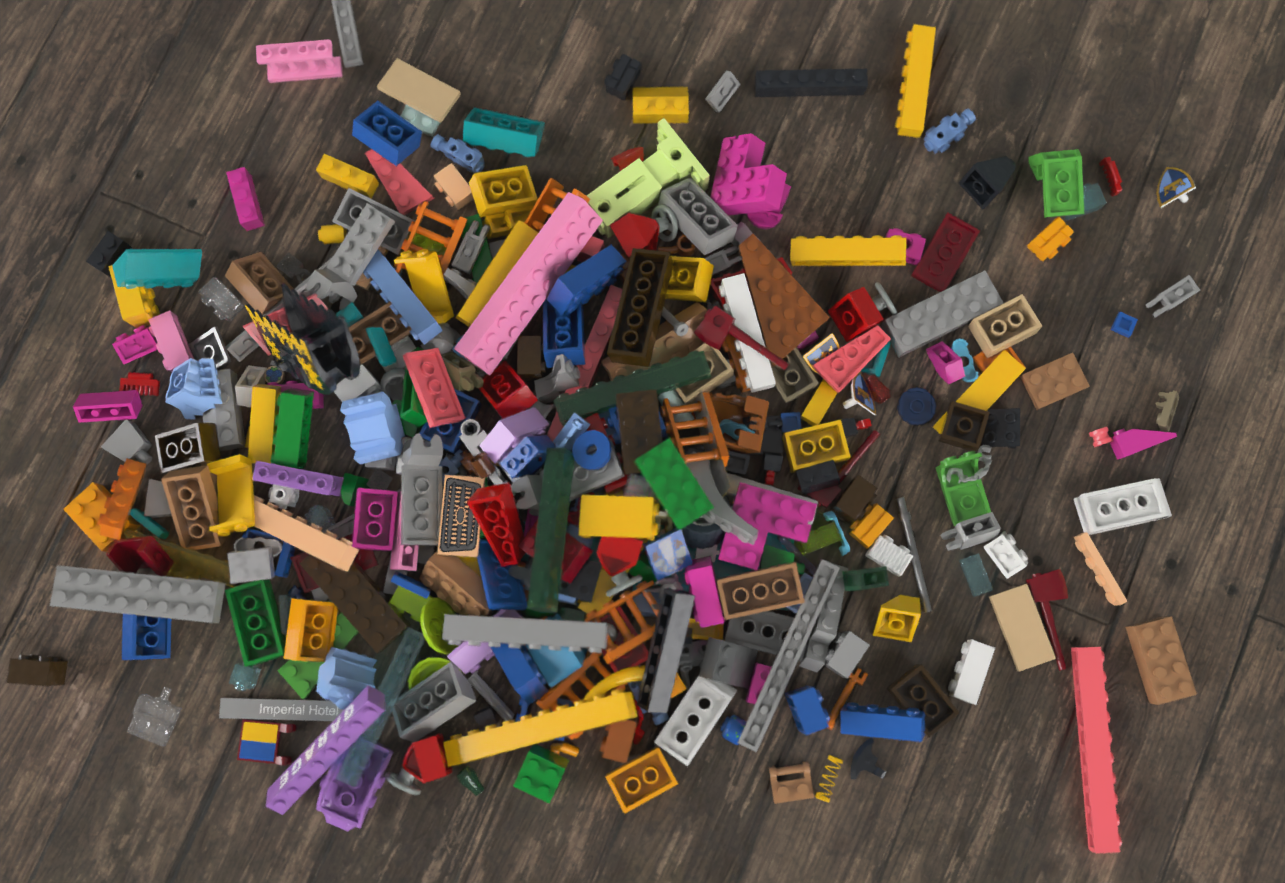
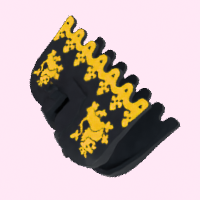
[245,283,360,395]

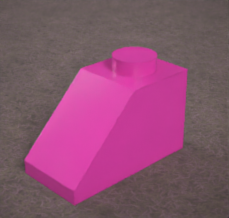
[926,341,965,385]

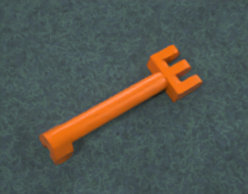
[827,668,868,730]

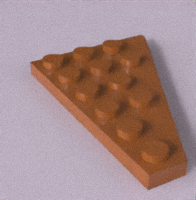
[738,234,830,367]

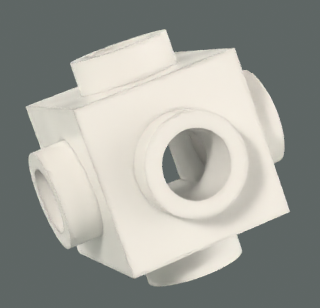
[268,484,299,509]

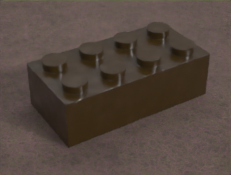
[615,389,662,474]

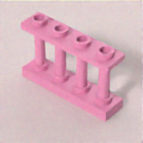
[256,40,343,83]

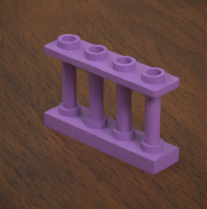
[252,461,343,497]

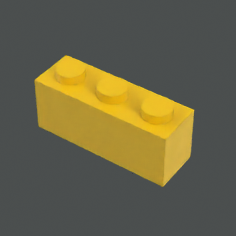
[316,154,379,199]

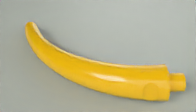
[582,665,646,702]

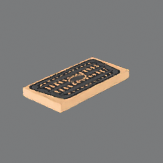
[437,475,485,557]

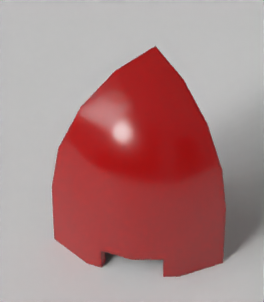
[611,147,644,171]

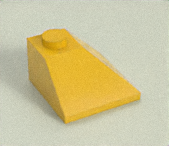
[873,595,921,642]

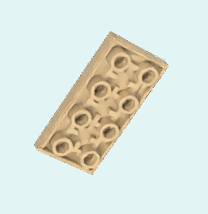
[377,58,461,123]
[989,584,1056,672]

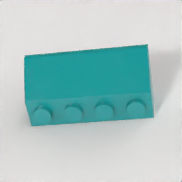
[463,108,545,157]
[112,249,202,289]

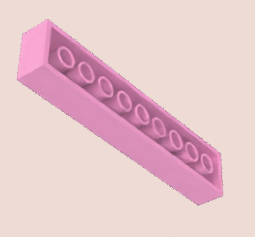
[454,192,603,375]

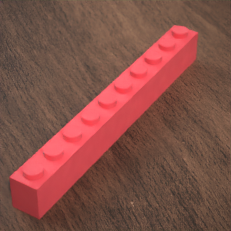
[539,285,623,466]
[1071,647,1122,853]

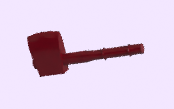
[694,306,789,370]
[798,430,880,509]
[1026,568,1068,671]

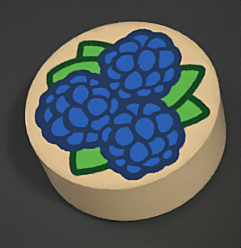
[264,366,285,385]

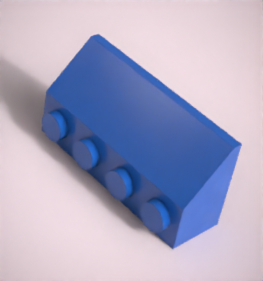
[122,614,171,660]

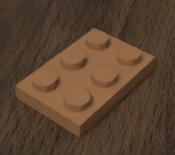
[1020,353,1090,410]

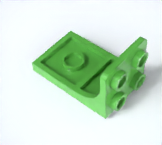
[935,451,991,526]

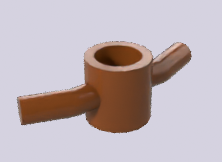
[658,234,696,257]

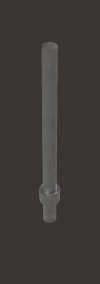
[897,497,932,613]

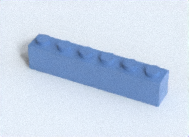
[363,249,443,345]

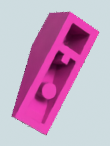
[1110,428,1177,460]

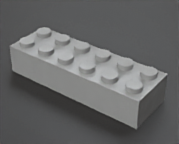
[881,271,1003,358]

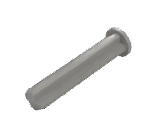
[467,671,514,721]

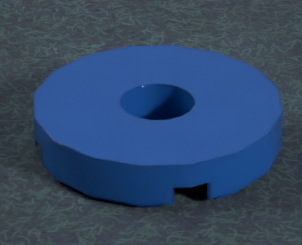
[573,430,612,470]

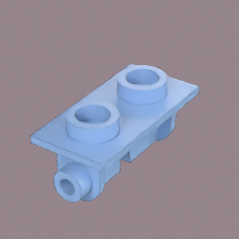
[553,413,590,453]

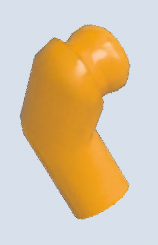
[550,743,579,757]

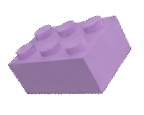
[480,407,549,463]

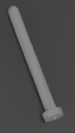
[662,307,688,336]

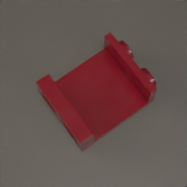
[106,536,174,577]

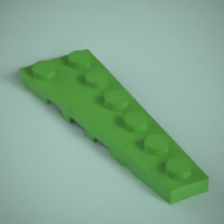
[278,612,358,700]

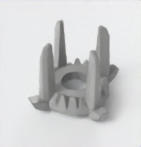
[645,573,683,609]

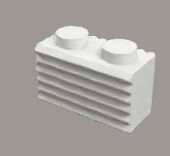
[865,535,913,577]

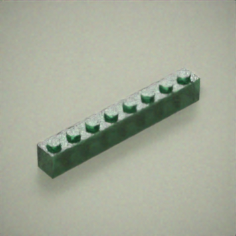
[554,350,711,426]
[527,448,574,613]

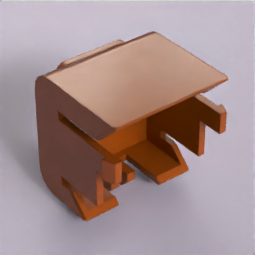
[699,393,769,454]

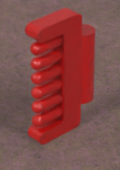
[1100,157,1122,196]
[119,372,160,396]

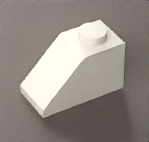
[235,365,267,407]

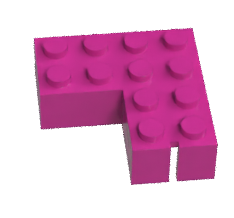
[710,133,787,216]
[718,482,817,570]

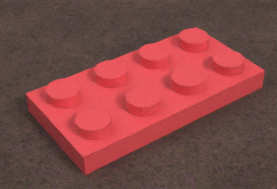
[403,348,465,428]

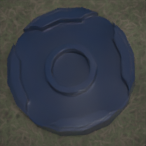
[897,387,936,426]

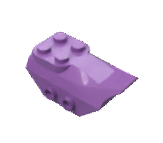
[316,736,393,831]

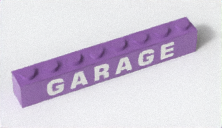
[266,685,385,815]

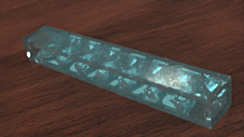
[336,627,426,787]

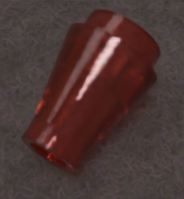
[866,375,891,404]

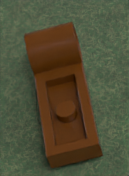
[460,450,496,479]

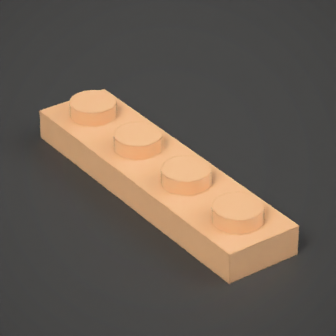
[1074,532,1128,606]

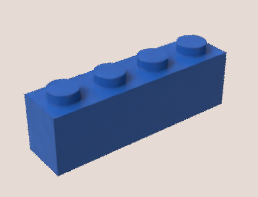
[841,702,925,742]

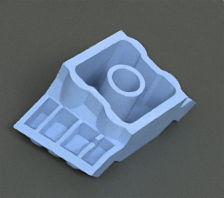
[165,358,222,419]
[340,392,405,464]
[316,647,377,710]

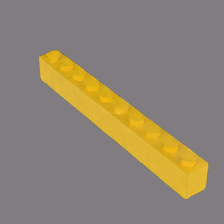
[443,689,637,766]

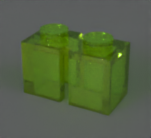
[797,522,842,556]

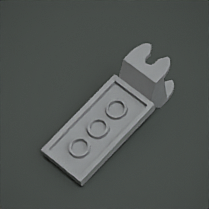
[307,203,395,310]
[401,433,443,546]
[511,439,625,516]

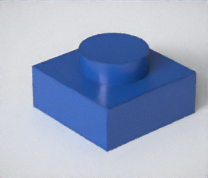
[1111,312,1138,338]
[780,412,801,433]

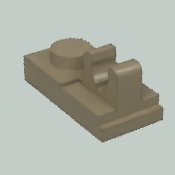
[1156,390,1180,432]

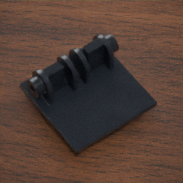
[981,408,1020,448]
[743,415,783,455]
[553,560,602,602]

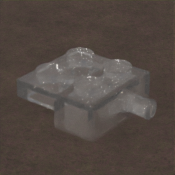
[127,687,182,747]

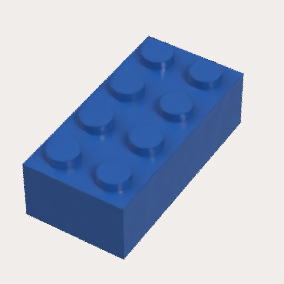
[547,244,626,316]
[543,298,585,368]

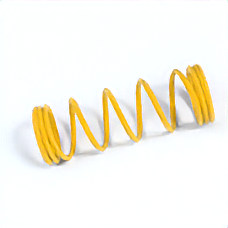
[815,755,843,802]

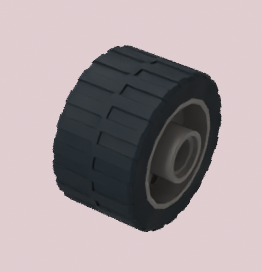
[672,494,731,549]

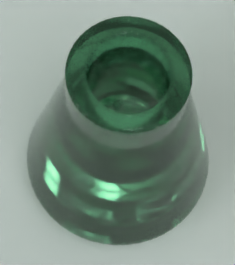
[456,765,485,796]

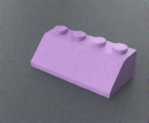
[447,610,525,674]

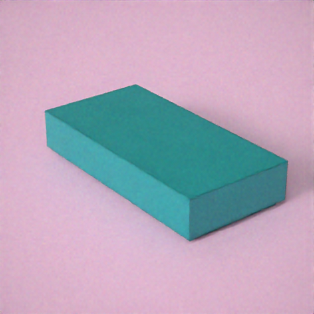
[130,508,170,539]

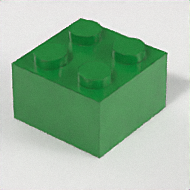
[513,744,570,804]

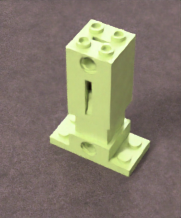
[587,118,710,238]

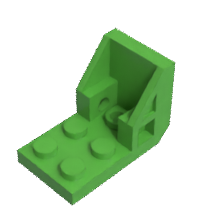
[1029,149,1084,218]

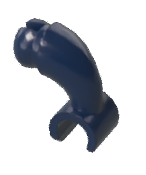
[288,585,311,600]

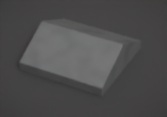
[189,327,231,370]

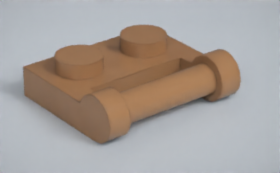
[769,761,814,804]

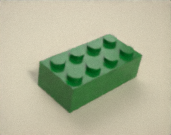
[271,388,314,470]
[634,438,714,530]
[225,579,286,667]

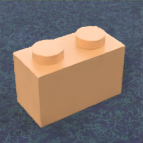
[434,163,474,210]

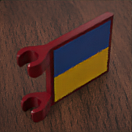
[237,719,296,766]

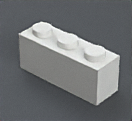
[948,640,995,705]

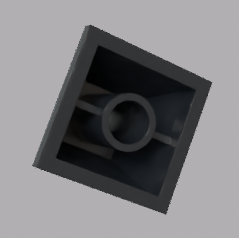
[959,156,1016,210]

